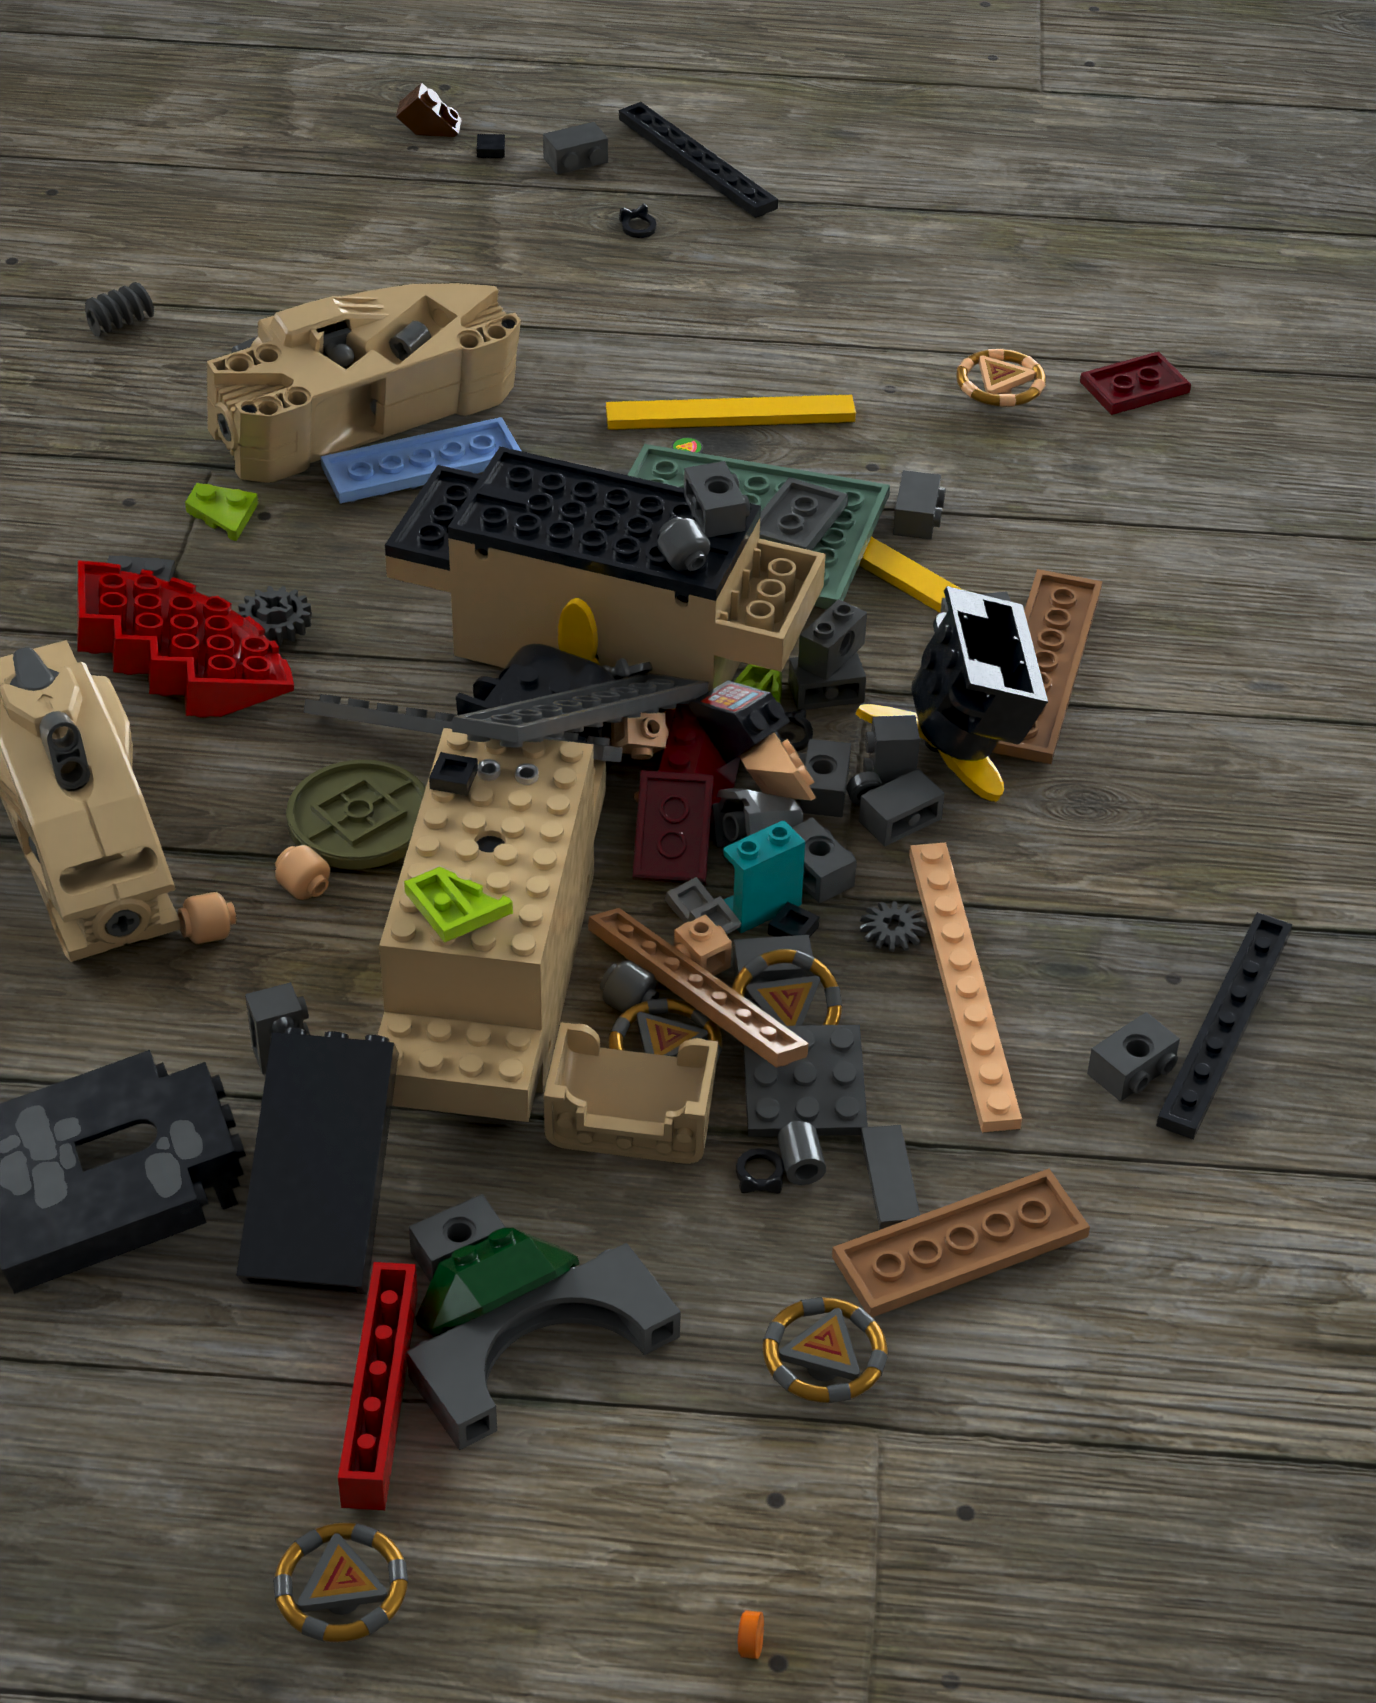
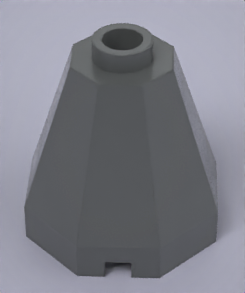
[711,788,803,863]

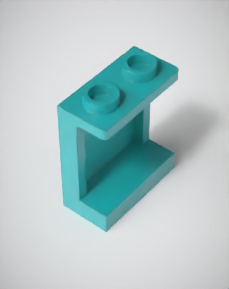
[723,821,806,933]

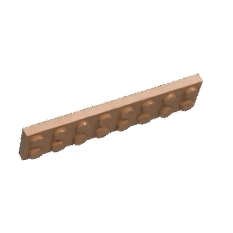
[992,569,1103,764]

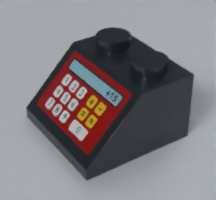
[688,680,790,764]

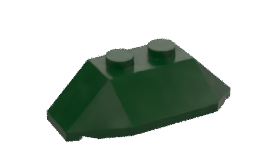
[415,1228,580,1337]

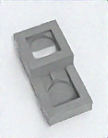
[665,877,742,934]

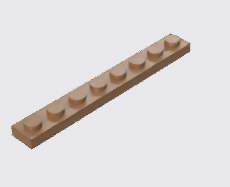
[588,908,809,1068]

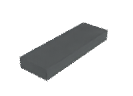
[861,1125,920,1230]

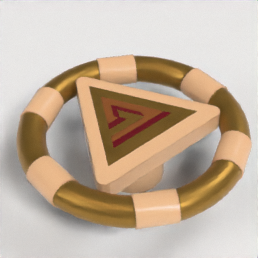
[956,349,1046,407]

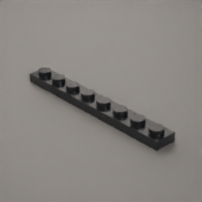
[619,102,778,218]
[1156,912,1293,1140]

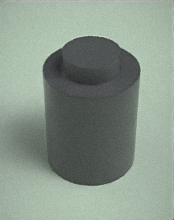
[777,1121,826,1185]

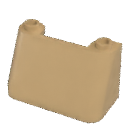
[544,1022,718,1164]

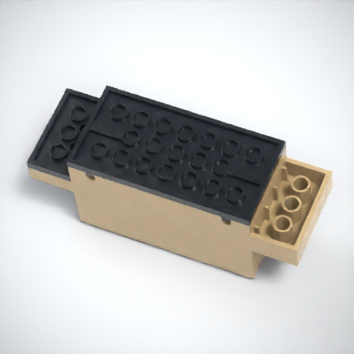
[385,446,826,700]

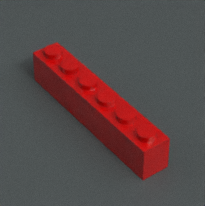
[338,1262,418,1511]

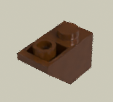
[396,83,462,137]

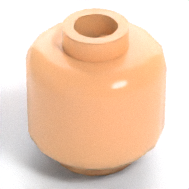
[275,845,330,900]
[178,892,236,944]

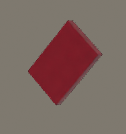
[1080,351,1191,415]
[632,770,714,884]

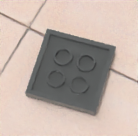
[743,1025,868,1137]

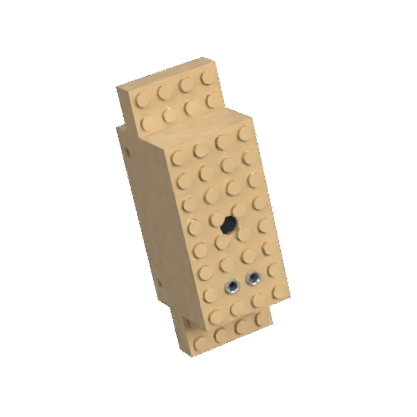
[378,728,606,1122]

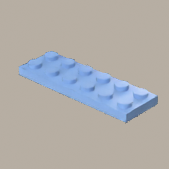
[321,417,521,504]

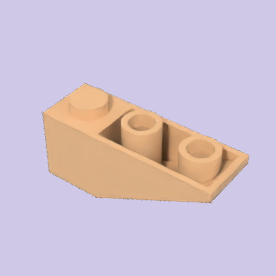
[739,732,816,801]

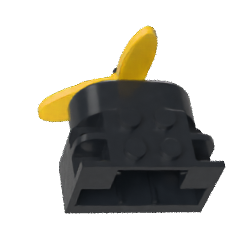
[855,586,1048,802]
[456,598,616,772]

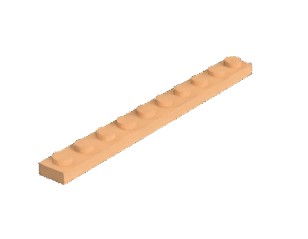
[909,842,1022,1133]

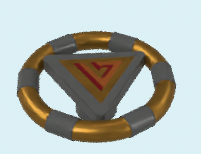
[732,949,842,1026]
[609,998,722,1061]
[763,1297,888,1403]
[273,1523,408,1642]

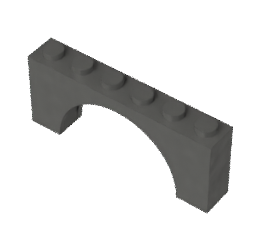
[407,1243,681,1450]

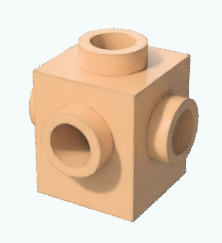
[611,712,668,760]
[674,914,732,976]

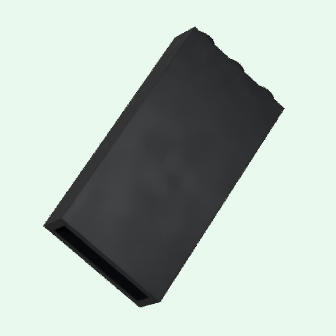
[236,1028,399,1295]

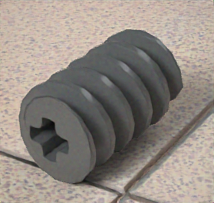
[85,282,154,337]

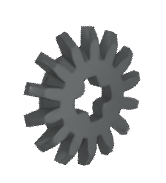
[860,901,927,952]

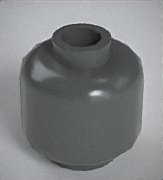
[657,517,710,571]
[600,961,659,1013]

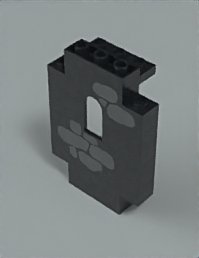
[0,1050,246,1294]

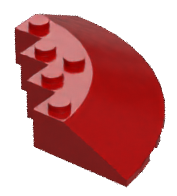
[77,560,294,718]

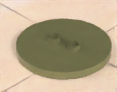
[286,760,426,869]

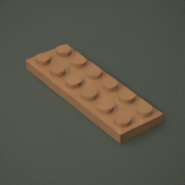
[832,1169,1090,1317]

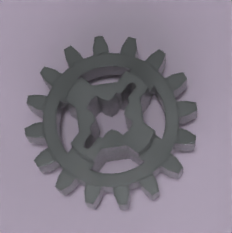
[238,586,312,645]

